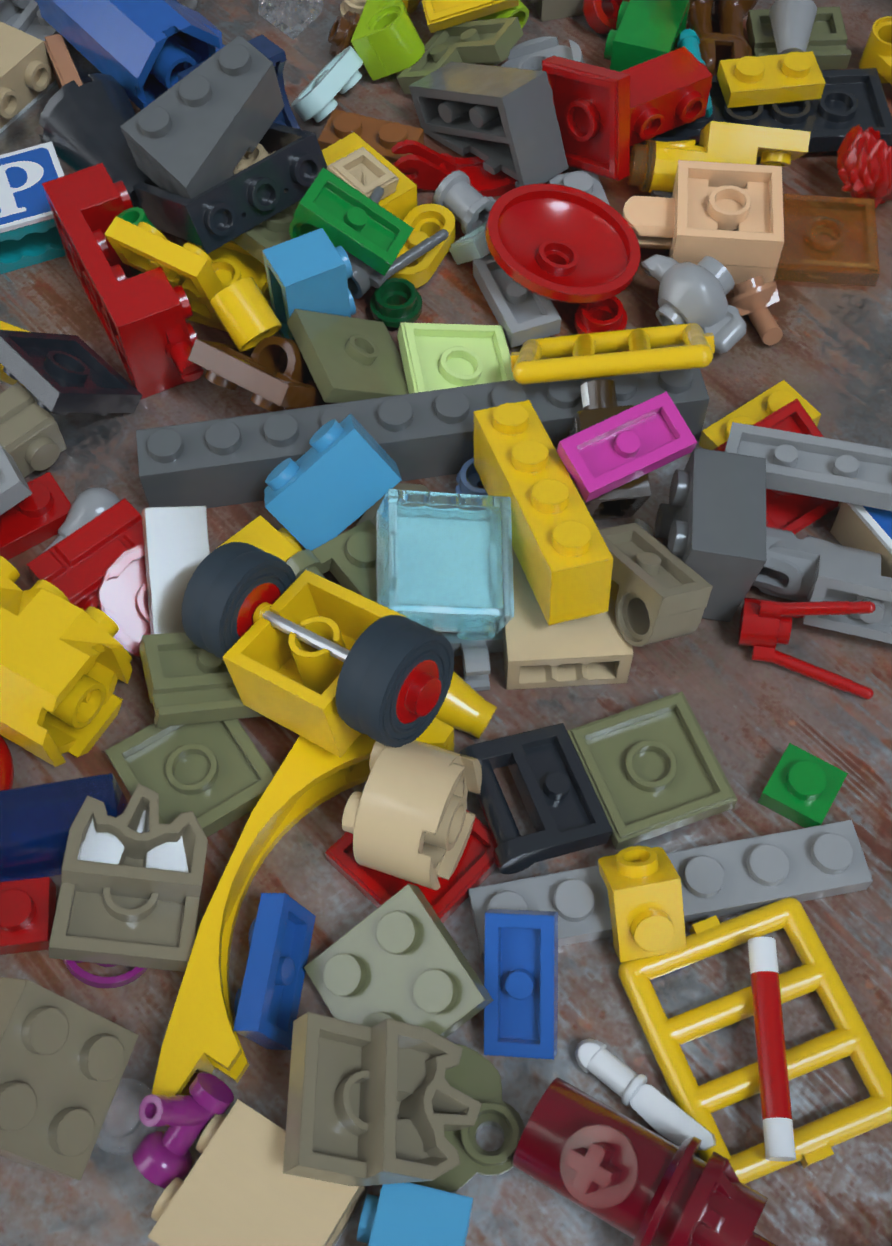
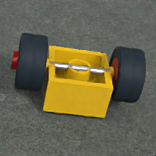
[181,542,454,758]

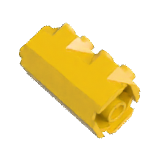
[0,556,133,767]

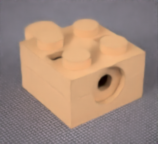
[622,160,784,284]

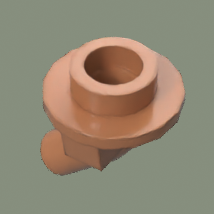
[727,275,783,345]

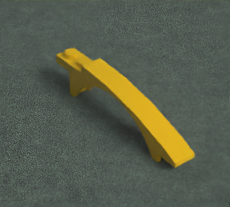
[152,718,454,1128]

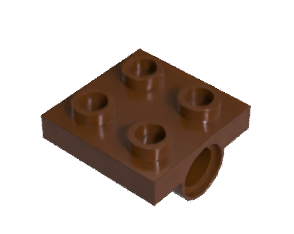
[188,336,333,412]

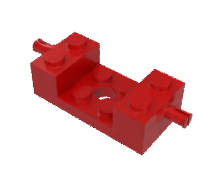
[42,163,204,400]

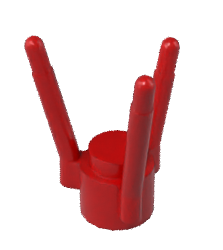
[738,597,876,700]

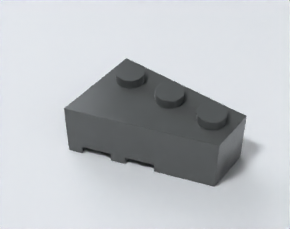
[120,35,284,199]
[409,61,569,188]

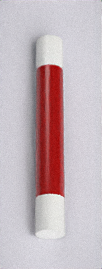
[748,937,796,1162]

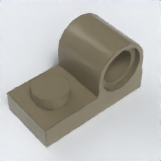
[599,522,713,647]

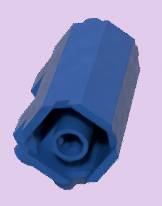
[34,0,225,110]

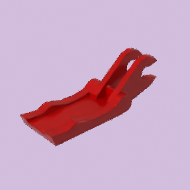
[391,140,517,197]

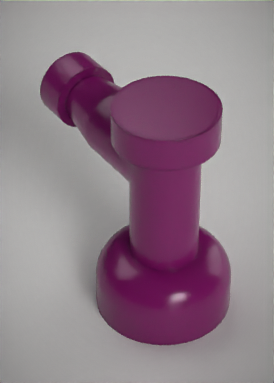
[132,1072,234,1189]

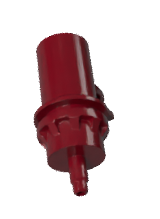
[512,1077,778,1246]

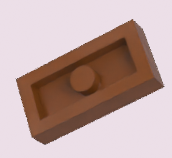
[318,109,424,175]

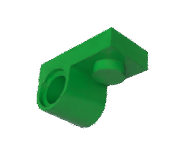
[289,167,414,276]

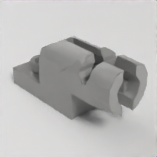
[752,526,892,644]

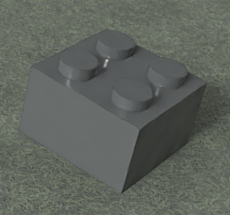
[654,447,767,622]

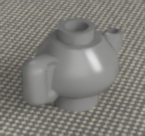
[641,254,747,354]

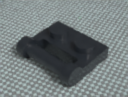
[459,723,613,875]

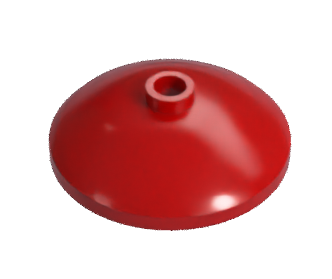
[485,183,641,304]

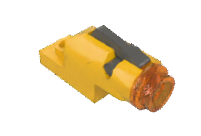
[628,121,811,198]

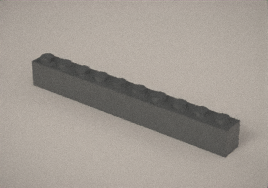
[136,368,710,508]

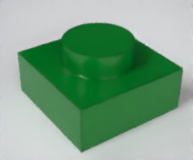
[757,743,848,828]

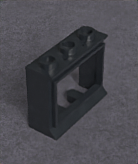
[133,123,327,254]

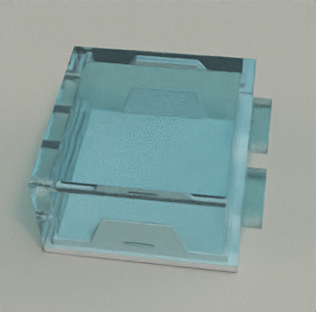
[376,489,514,640]

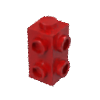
[621,46,713,147]

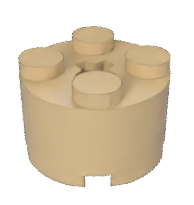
[342,740,482,890]

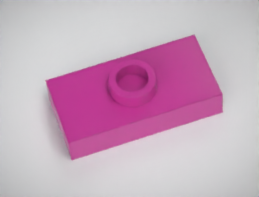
[556,391,697,502]

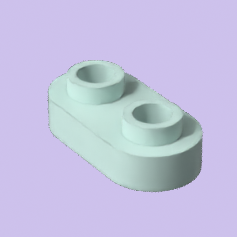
[291,46,363,123]

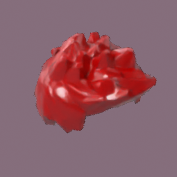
[837,124,892,208]

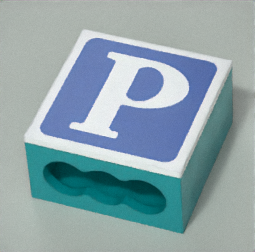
[0,141,66,274]

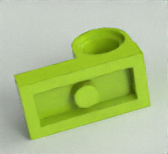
[351,0,425,81]

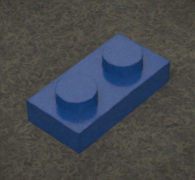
[233,893,316,1050]
[484,909,558,1060]

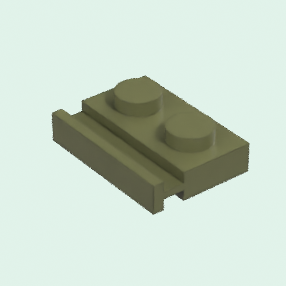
[746,6,851,70]
[139,632,263,728]

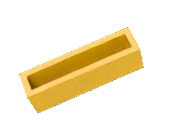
[473,400,614,625]

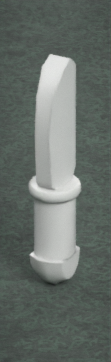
[575,1039,716,1151]

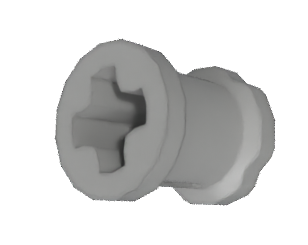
[432,170,496,235]

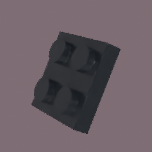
[0,330,142,416]

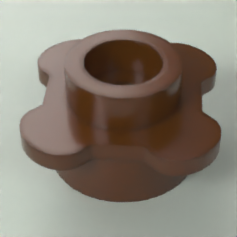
[328,11,360,56]

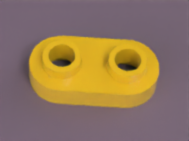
[388,203,455,288]

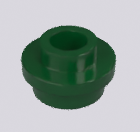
[370,278,422,328]

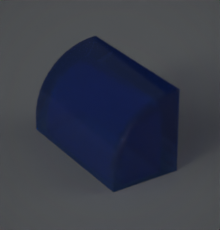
[0,773,128,882]

